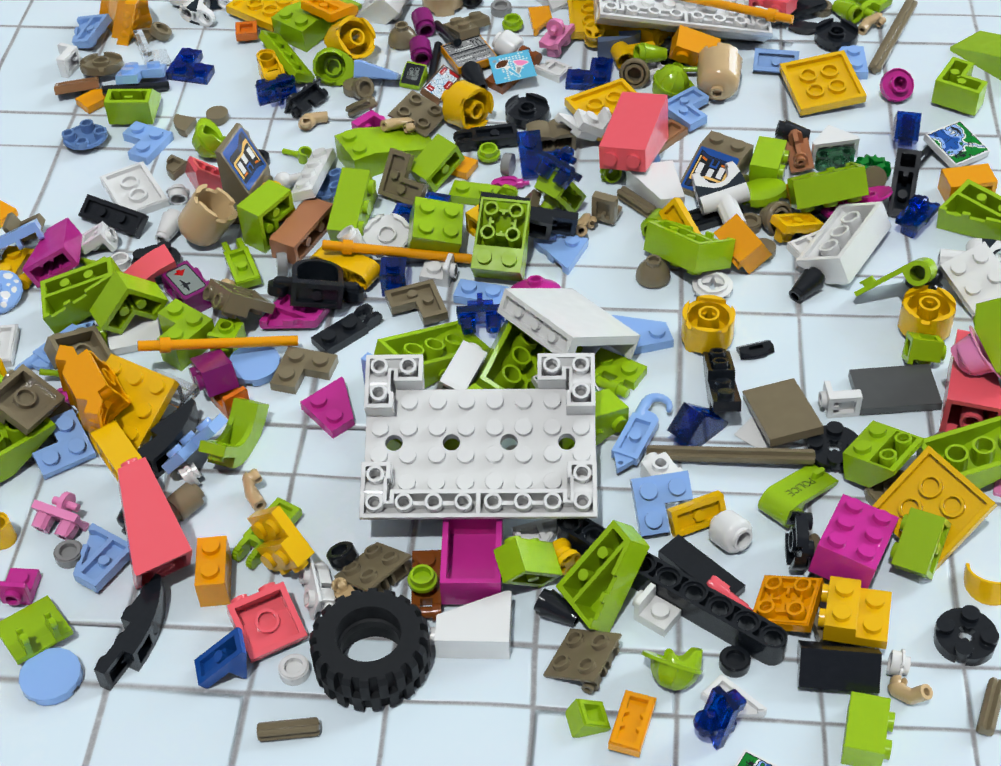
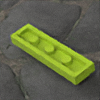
[258,30,315,84]

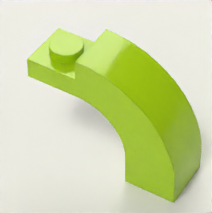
[198,398,269,468]

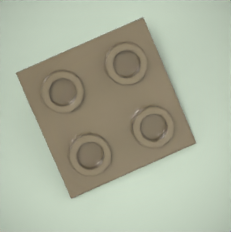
[388,90,444,138]
[334,542,412,592]
[543,628,622,694]

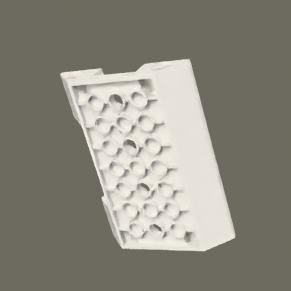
[593,0,773,42]
[359,353,598,520]

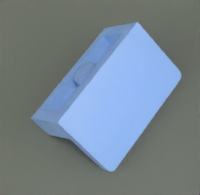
[753,48,800,74]

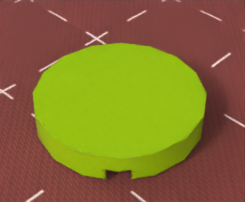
[742,177,787,208]

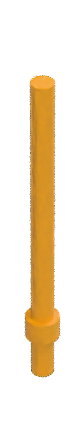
[681,0,794,24]
[322,239,472,264]
[137,335,298,353]

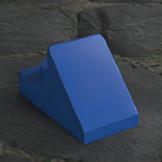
[194,627,247,689]

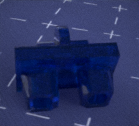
[255,73,297,106]
[535,146,583,190]
[895,194,940,238]
[456,292,505,335]
[693,685,747,750]

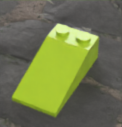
[271,0,362,52]
[950,31,1001,80]
[334,127,432,177]
[374,320,490,388]
[916,415,1001,489]

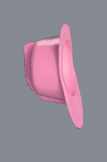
[951,325,1001,379]

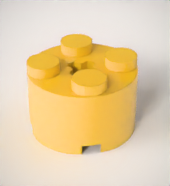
[324,15,376,61]
[441,80,494,129]
[898,285,956,340]
[681,295,736,354]

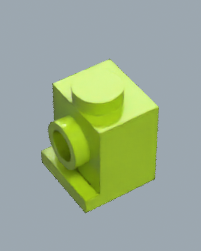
[207,317,247,357]
[901,331,947,365]

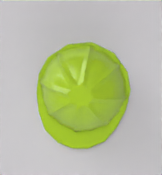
[313,47,354,86]
[652,64,694,97]
[192,118,226,159]
[641,647,703,691]

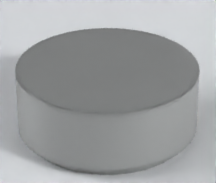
[491,0,512,18]
[500,153,516,176]
[276,252,288,277]
[53,539,82,569]

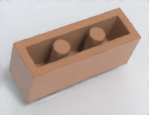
[269,198,333,264]

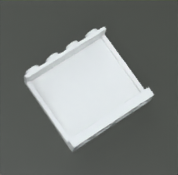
[497,288,641,359]

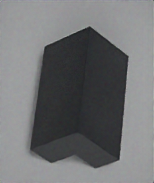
[797,640,882,693]

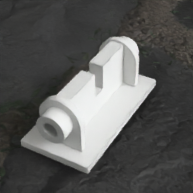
[299,555,335,620]

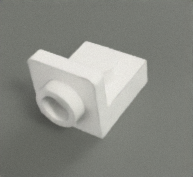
[56,43,81,78]
[573,106,612,138]
[81,221,119,255]
[419,253,458,288]
[818,381,863,418]
[632,583,681,637]

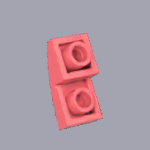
[124,244,177,283]

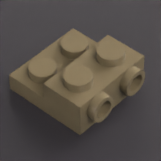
[203,278,275,319]
[43,325,112,370]
[0,364,65,436]

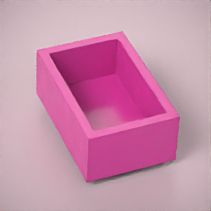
[808,494,899,589]
[440,519,503,605]

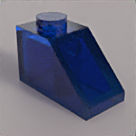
[892,111,922,147]
[380,257,410,297]
[667,402,729,446]

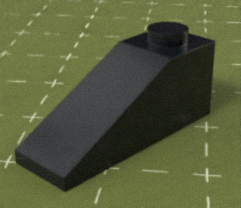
[887,148,922,220]

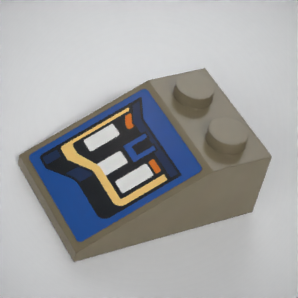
[215,123,273,210]
[680,130,754,198]

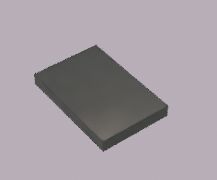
[848,364,943,415]

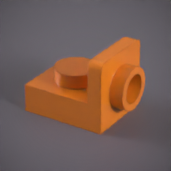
[210,386,249,419]

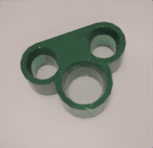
[814,146,855,172]

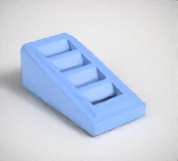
[354,60,401,80]

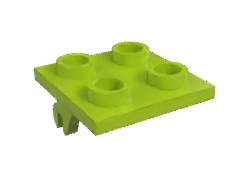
[0,595,74,665]

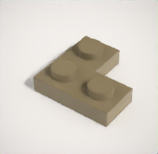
[443,11,491,40]
[377,148,428,206]
[384,279,448,325]
[270,346,339,395]

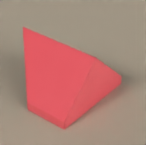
[185,156,223,190]

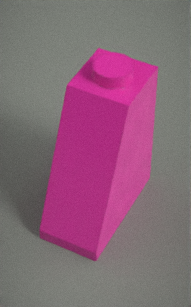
[22,217,82,288]

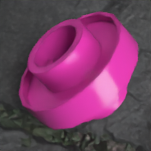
[880,68,914,102]

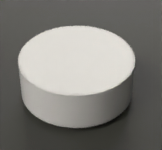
[278,654,310,686]

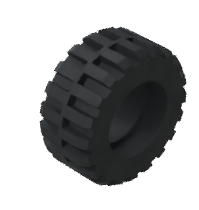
[309,588,431,711]

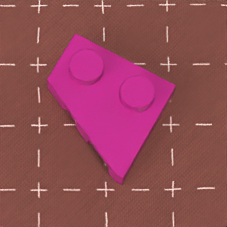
[259,294,330,329]
[300,376,355,439]

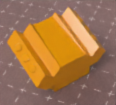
[99,0,152,46]
[55,345,131,444]

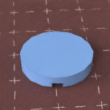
[229,347,281,386]
[19,647,83,706]

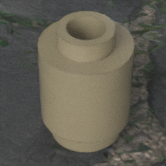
[166,482,204,522]

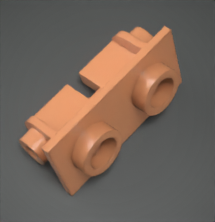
[786,129,815,174]

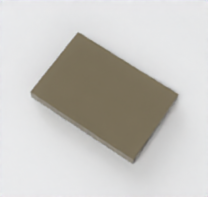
[742,378,824,447]

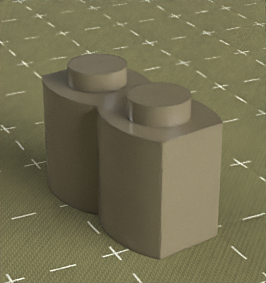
[525,119,576,156]

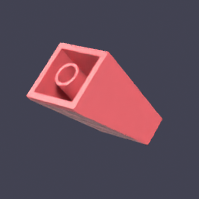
[599,92,668,172]
[939,329,1001,432]
[118,457,192,590]

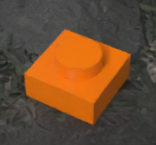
[235,20,258,42]

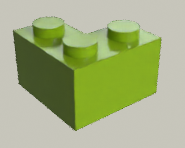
[931,57,988,116]
[236,180,294,253]
[89,270,169,335]
[157,298,214,371]

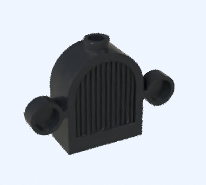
[267,259,365,310]

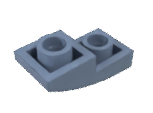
[597,30,641,60]

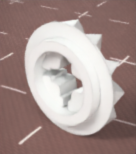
[692,271,733,298]

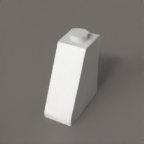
[625,160,685,209]
[436,340,487,389]
[429,591,512,659]

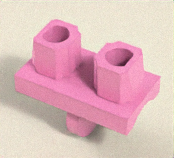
[539,18,575,58]
[31,491,89,540]

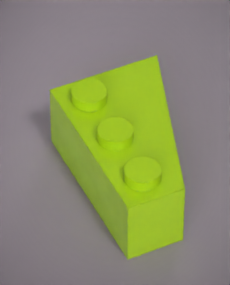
[787,162,869,213]
[326,167,378,241]
[937,179,1001,241]
[643,219,736,275]
[40,256,122,334]
[558,388,629,450]
[556,520,650,632]

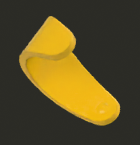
[964,563,1001,606]

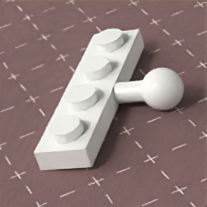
[274,148,336,202]

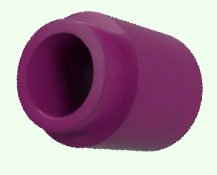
[411,7,436,38]
[409,35,432,65]

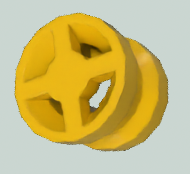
[584,20,605,48]
[552,538,581,575]

